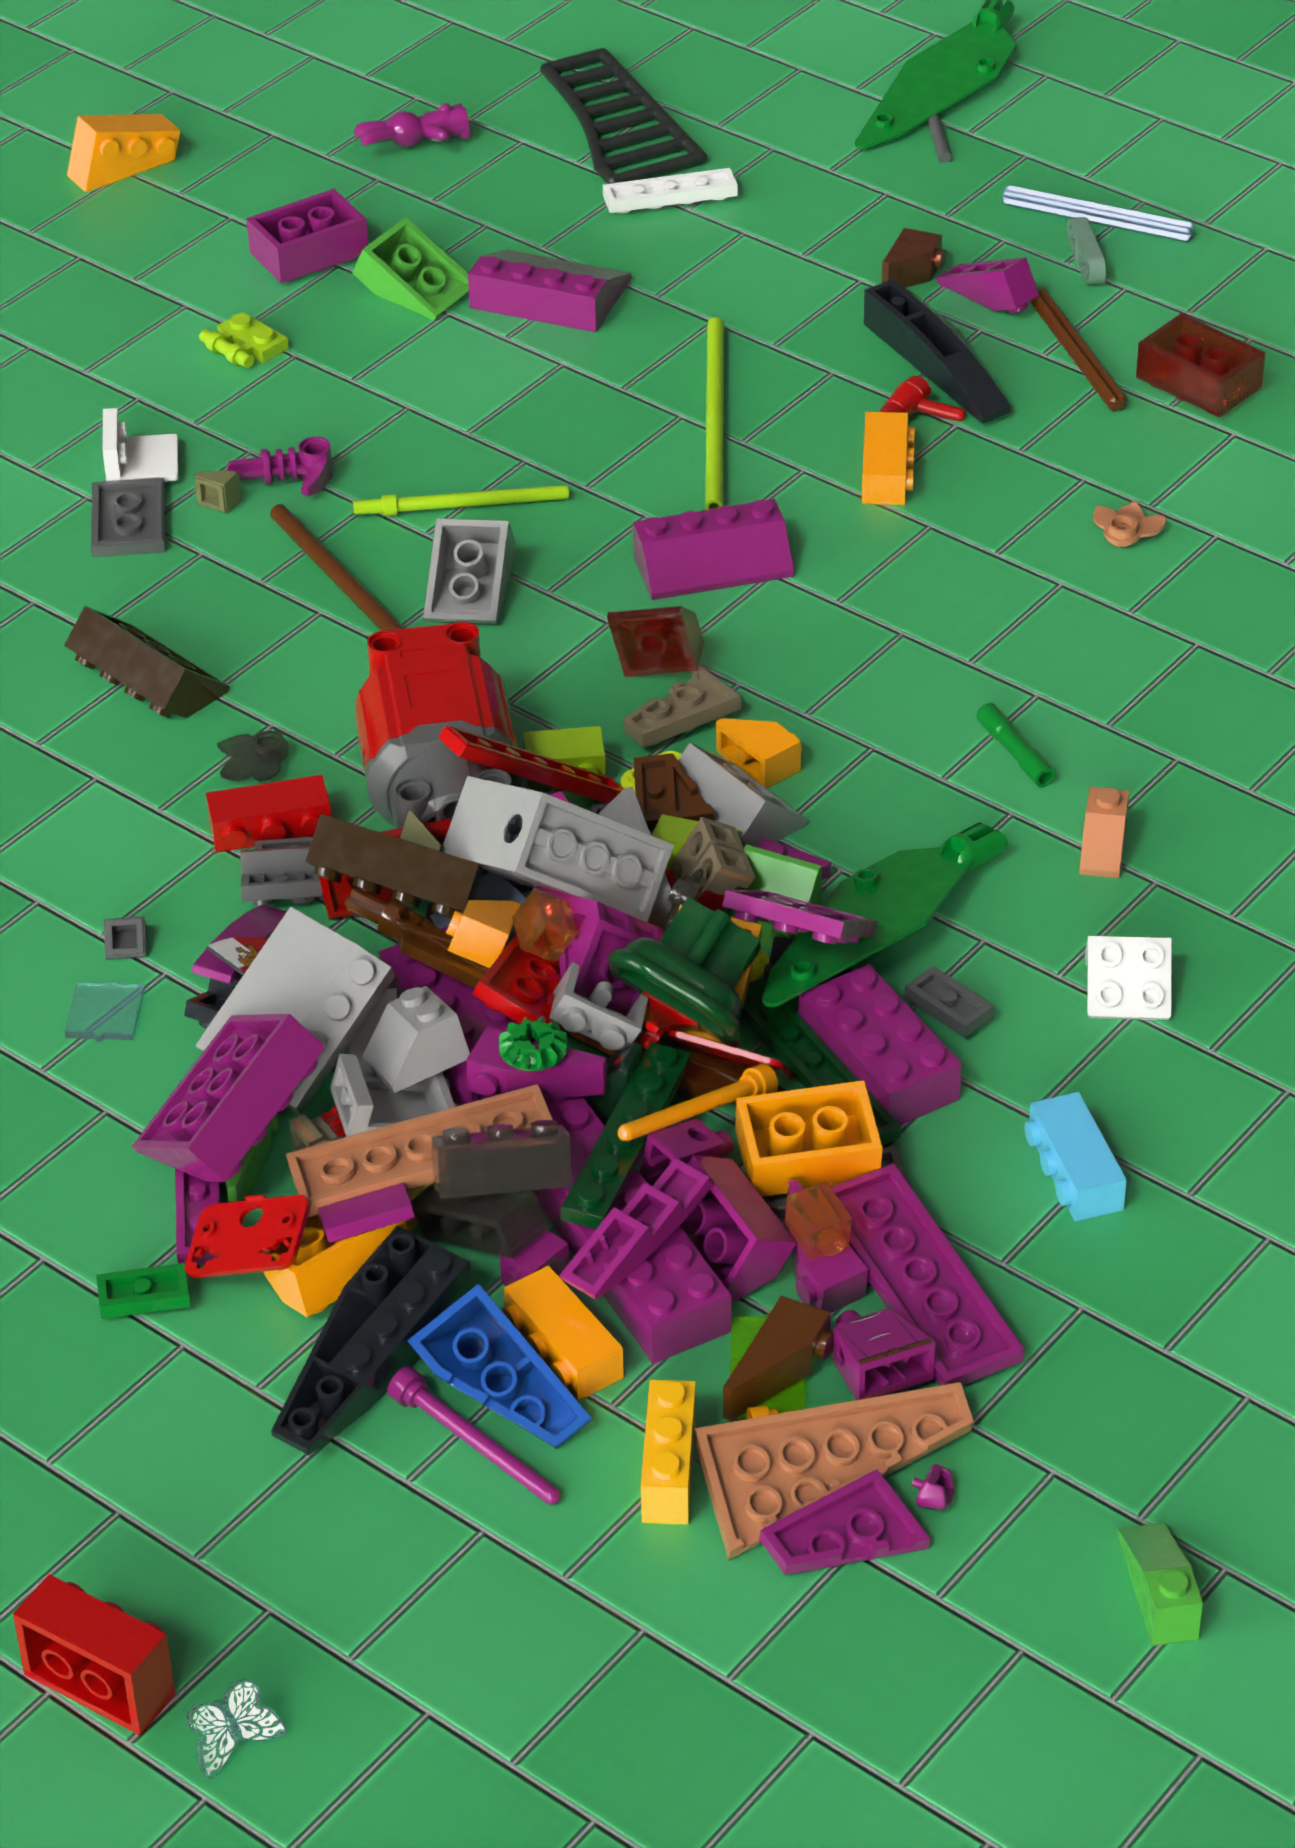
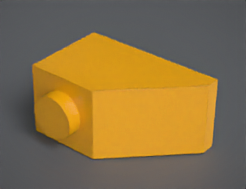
[716,718,802,789]
[446,900,520,968]

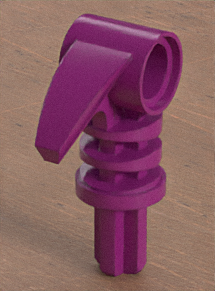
[227,436,333,497]

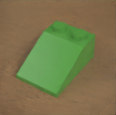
[352,217,469,320]

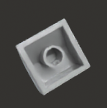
[362,986,470,1093]

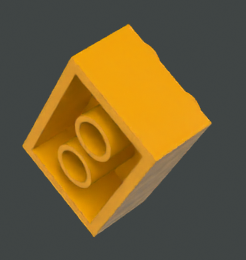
[735,1080,882,1197]

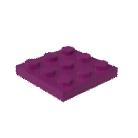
[722,889,877,944]

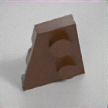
[633,753,715,830]

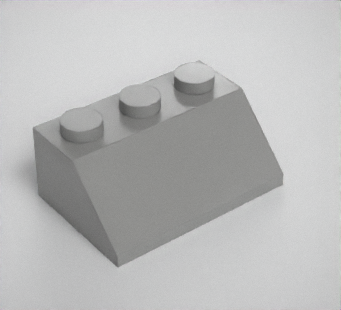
[678,743,808,848]

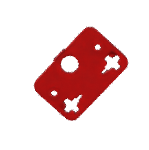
[667,1029,794,1080]
[184,1194,311,1278]

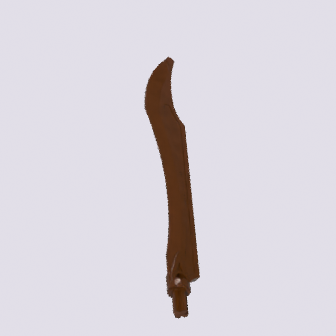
[345,887,787,1105]

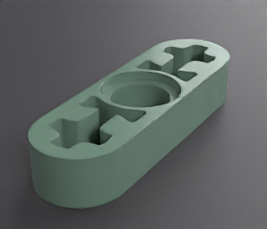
[1067,217,1106,285]

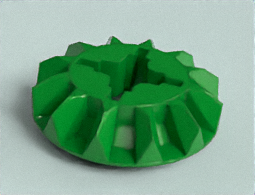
[499,1017,568,1071]

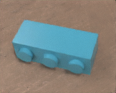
[1024,1092,1127,1222]

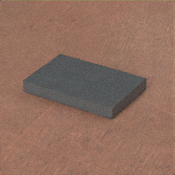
[91,478,165,557]

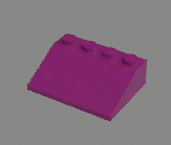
[468,249,631,332]
[131,1014,325,1182]

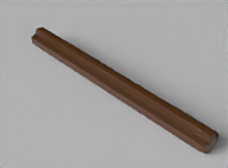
[1031,289,1127,412]

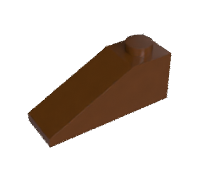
[723,1296,833,1421]

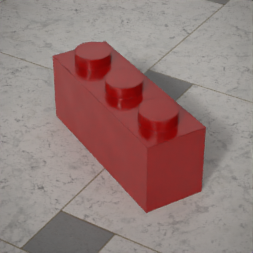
[205,775,331,853]

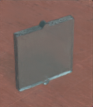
[65,981,145,1042]

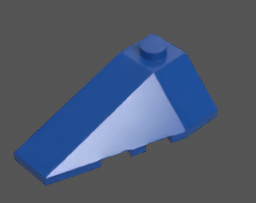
[407,1284,592,1449]

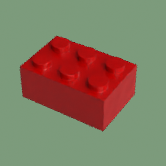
[13,1574,176,1736]

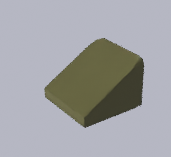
[194,471,241,514]
[400,810,442,852]

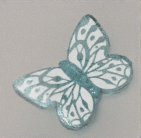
[187,1679,287,1779]

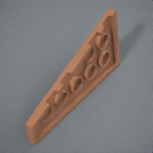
[693,1382,974,1560]

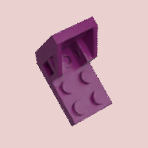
[528,886,663,1016]

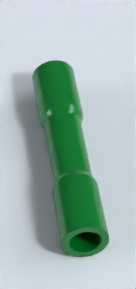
[976,703,1056,788]

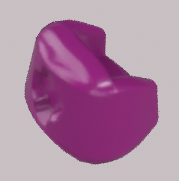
[911,1464,955,1511]

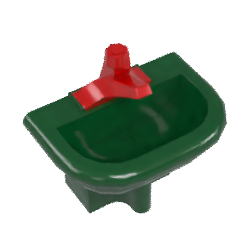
[608,897,761,1050]

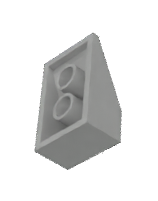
[423,518,516,624]

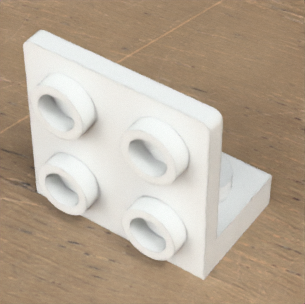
[103,408,178,483]
[1085,936,1171,1020]

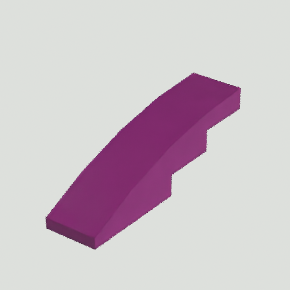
[192,904,287,984]
[560,1158,713,1300]

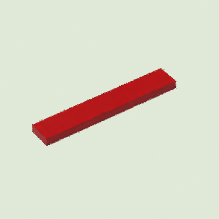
[438,725,624,804]

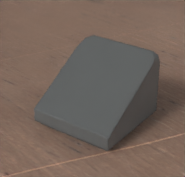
[104,917,147,960]

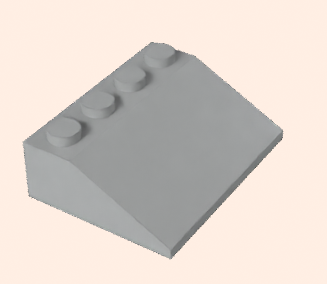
[195,907,395,1115]

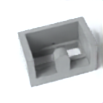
[549,962,648,1051]

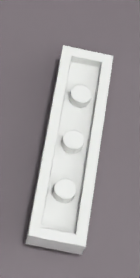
[603,168,738,213]

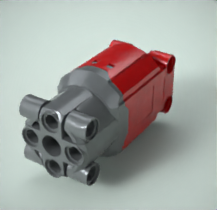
[355,622,522,874]

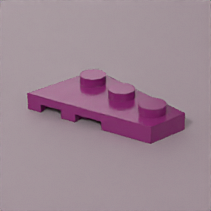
[759,1469,931,1575]

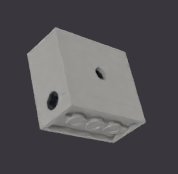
[441,776,674,922]

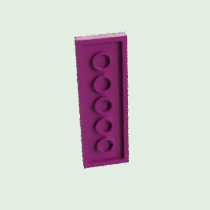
[816,1163,1025,1386]

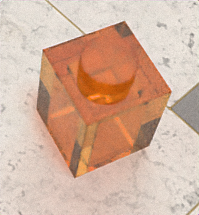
[512,888,578,963]
[784,1181,852,1261]

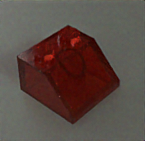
[607,606,704,677]

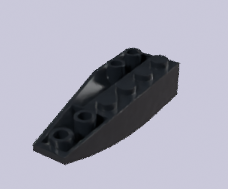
[864,279,1011,424]
[271,1225,474,1455]

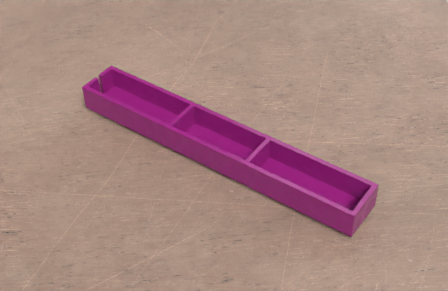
[379,926,732,1364]

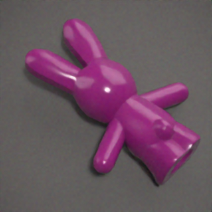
[354,103,470,147]

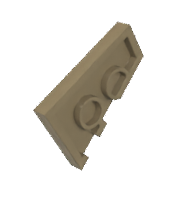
[622,666,742,748]

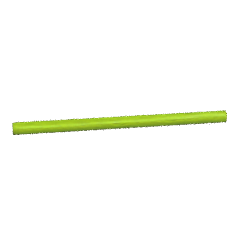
[705,317,724,510]

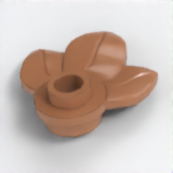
[1092,502,1166,547]

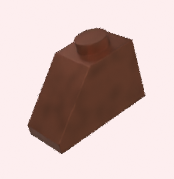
[882,228,946,288]

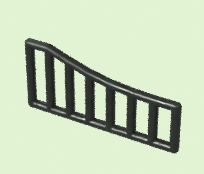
[540,48,707,184]

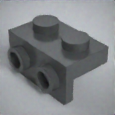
[240,846,323,906]

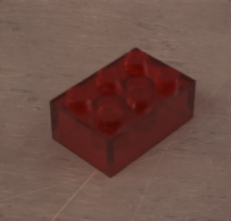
[1136,313,1265,417]

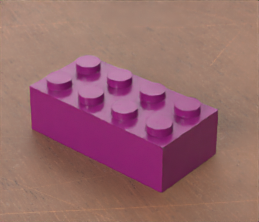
[798,964,961,1125]

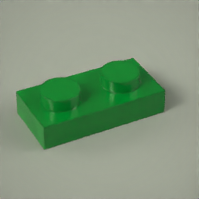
[96,1263,190,1319]

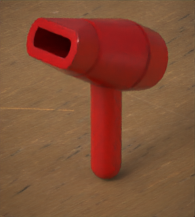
[880,376,966,421]

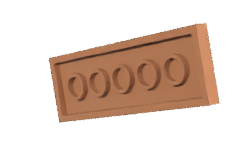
[286,1084,561,1217]

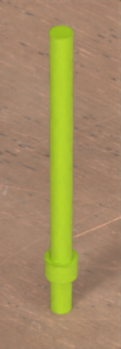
[353,485,569,517]

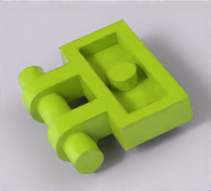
[199,311,289,368]

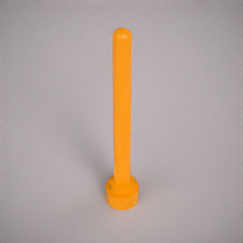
[618,1064,778,1141]

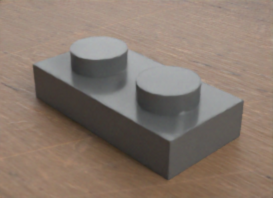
[904,966,994,1038]

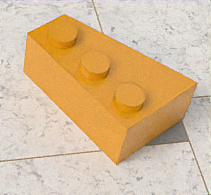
[67,114,181,192]

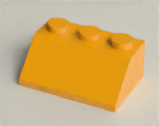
[263,1214,408,1318]

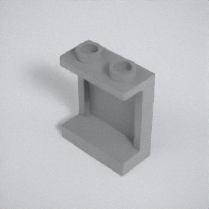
[330,1054,458,1137]

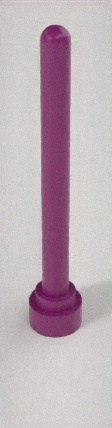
[387,1366,561,1505]

